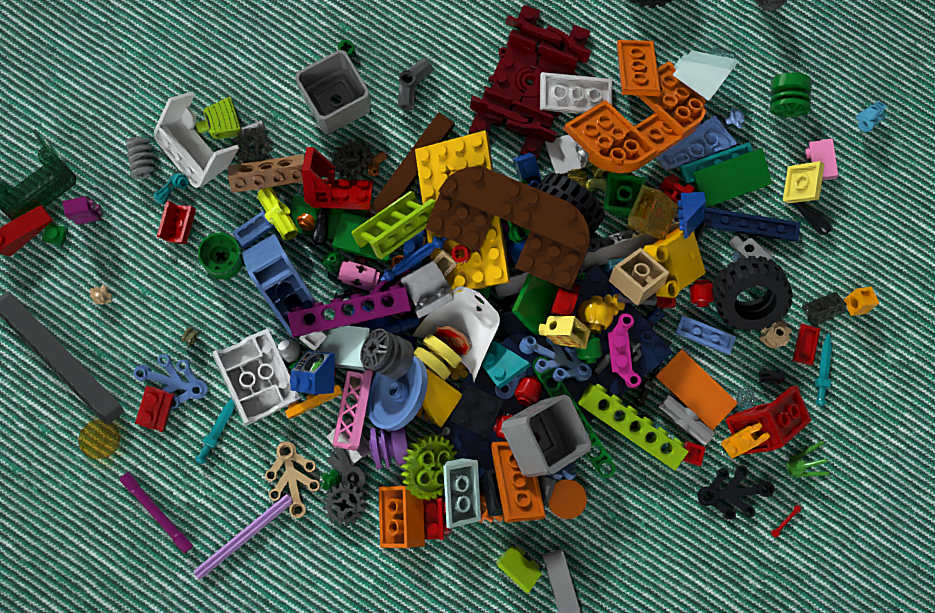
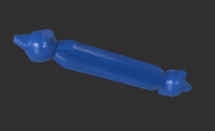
[380,236,447,282]

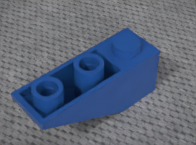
[513,153,542,188]
[677,192,706,238]

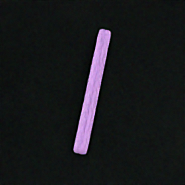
[194,495,293,579]

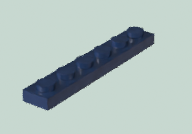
[702,207,800,242]

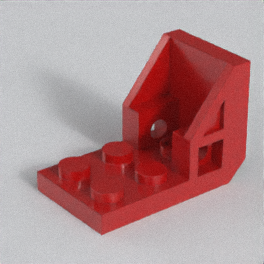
[302,147,373,210]
[725,386,812,454]

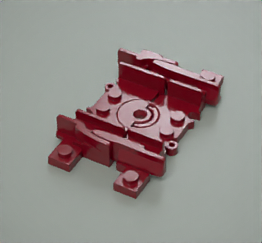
[468,5,591,161]

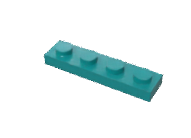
[679,142,753,184]

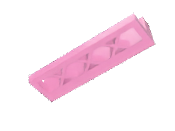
[332,370,373,451]

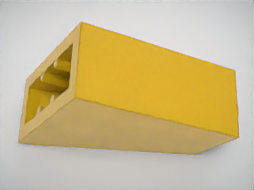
[422,368,463,428]

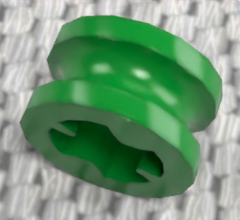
[338,40,355,58]

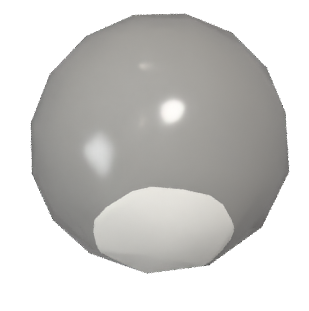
[277,339,301,363]

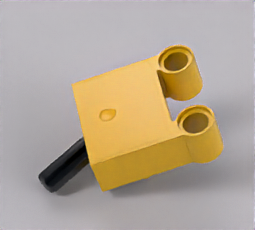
[643,222,706,298]

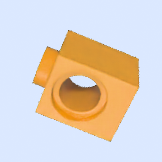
[843,287,879,316]

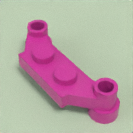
[608,314,641,388]

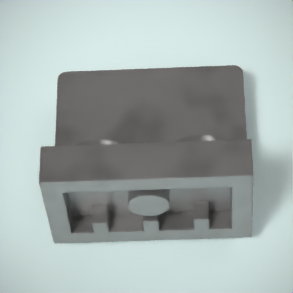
[401,260,454,318]

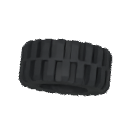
[536,173,605,236]
[712,256,793,332]

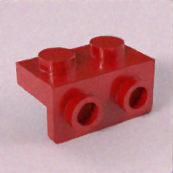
[157,201,196,245]

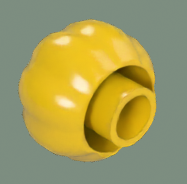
[577,296,614,334]

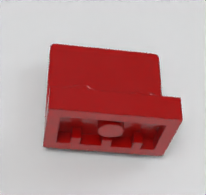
[423,498,452,540]

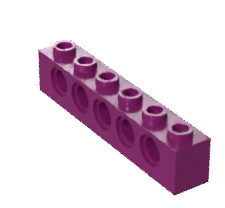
[287,285,411,338]

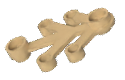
[265,441,320,518]

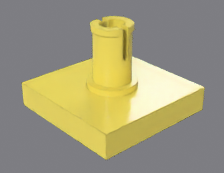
[783,161,825,204]

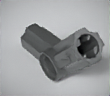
[398,57,434,110]

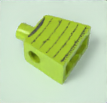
[195,97,243,139]

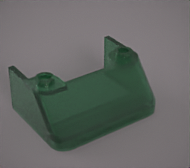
[0,129,76,221]

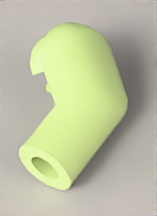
[585,178,607,193]

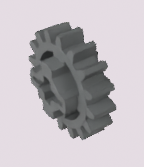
[322,482,366,527]

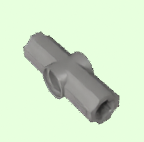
[658,395,715,446]

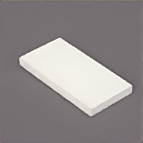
[540,72,612,114]

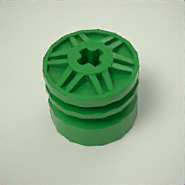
[770,73,812,117]
[198,233,243,280]

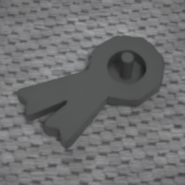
[326,447,366,490]

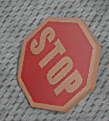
[434,326,472,355]

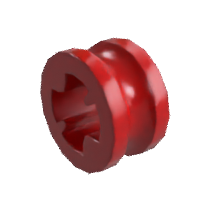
[451,245,471,264]

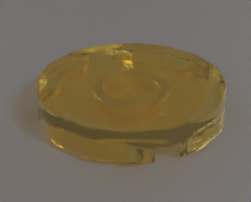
[78,419,120,459]

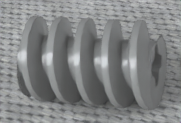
[126,137,155,179]

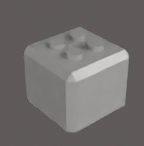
[295,50,372,134]
[501,395,592,477]

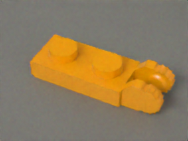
[720,422,770,459]

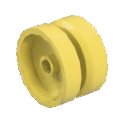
[414,334,462,381]

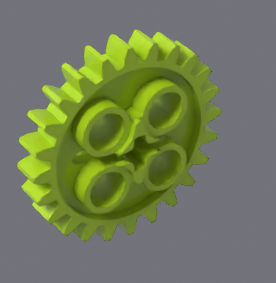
[401,434,457,500]

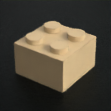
[609,248,670,306]

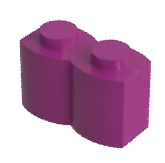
[62,196,103,225]

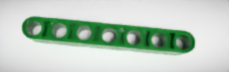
[532,357,616,478]

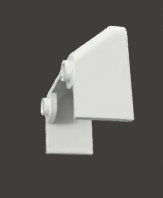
[154,92,239,188]

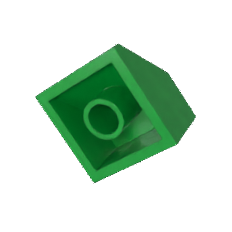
[604,172,646,220]

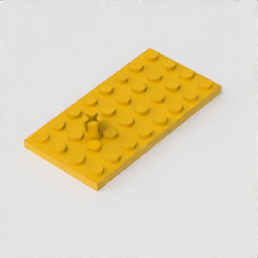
[415,131,511,293]

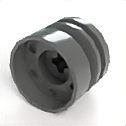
[360,329,414,379]

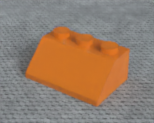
[379,486,425,548]

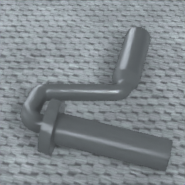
[593,327,642,375]

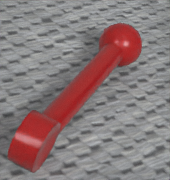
[771,505,802,537]

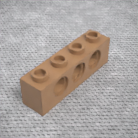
[228,154,304,193]

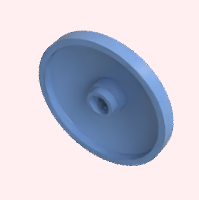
[366,355,428,431]

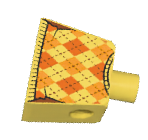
[539,316,591,349]

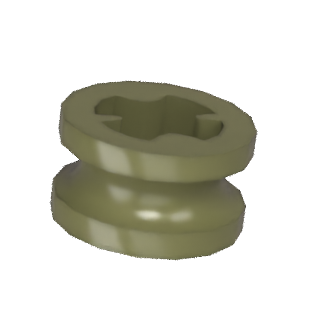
[181,327,200,346]

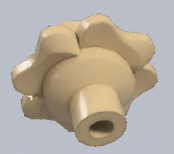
[90,285,112,305]

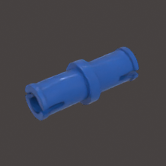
[380,316,420,335]

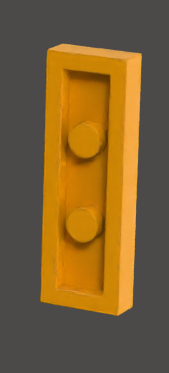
[285,385,343,419]

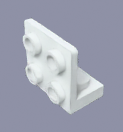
[545,134,592,175]

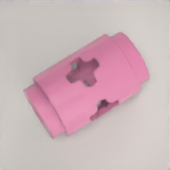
[338,261,380,291]

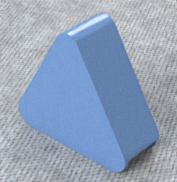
[241,234,326,339]

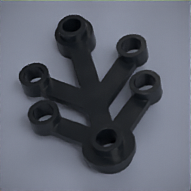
[697,466,775,520]

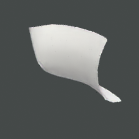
[412,286,500,383]

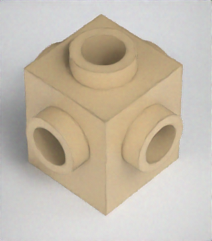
[759,321,792,349]

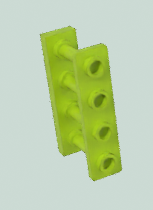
[351,191,436,260]

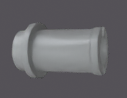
[241,120,266,138]

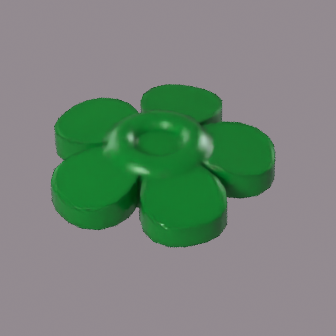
[321,469,342,492]

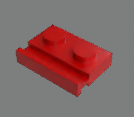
[135,385,175,432]

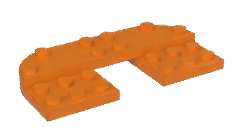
[564,61,706,173]

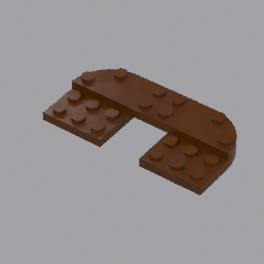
[425,167,590,291]

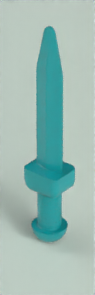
[815,333,832,406]
[195,398,235,464]

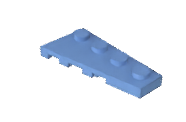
[656,115,737,172]

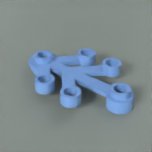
[519,336,592,382]
[134,354,208,409]

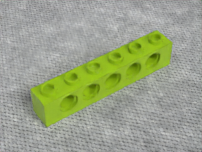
[576,383,689,471]

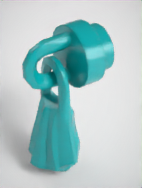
[153,173,189,204]

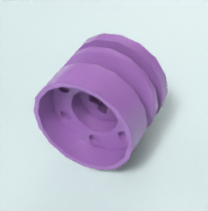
[369,426,409,469]

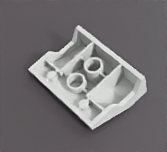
[213,329,300,426]

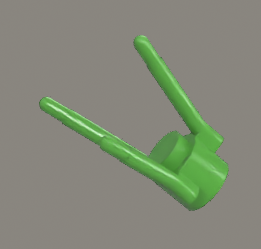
[786,441,829,478]

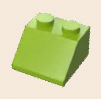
[495,545,542,594]

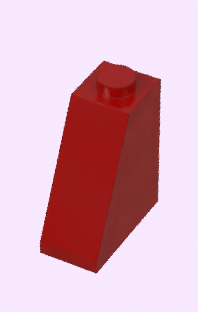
[550,284,580,316]

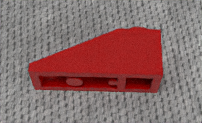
[0,205,53,256]

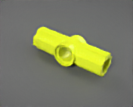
[257,187,298,241]

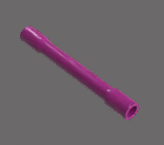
[119,472,194,554]

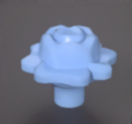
[725,107,745,129]

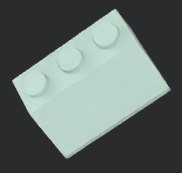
[443,458,481,528]

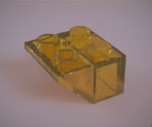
[628,185,679,240]

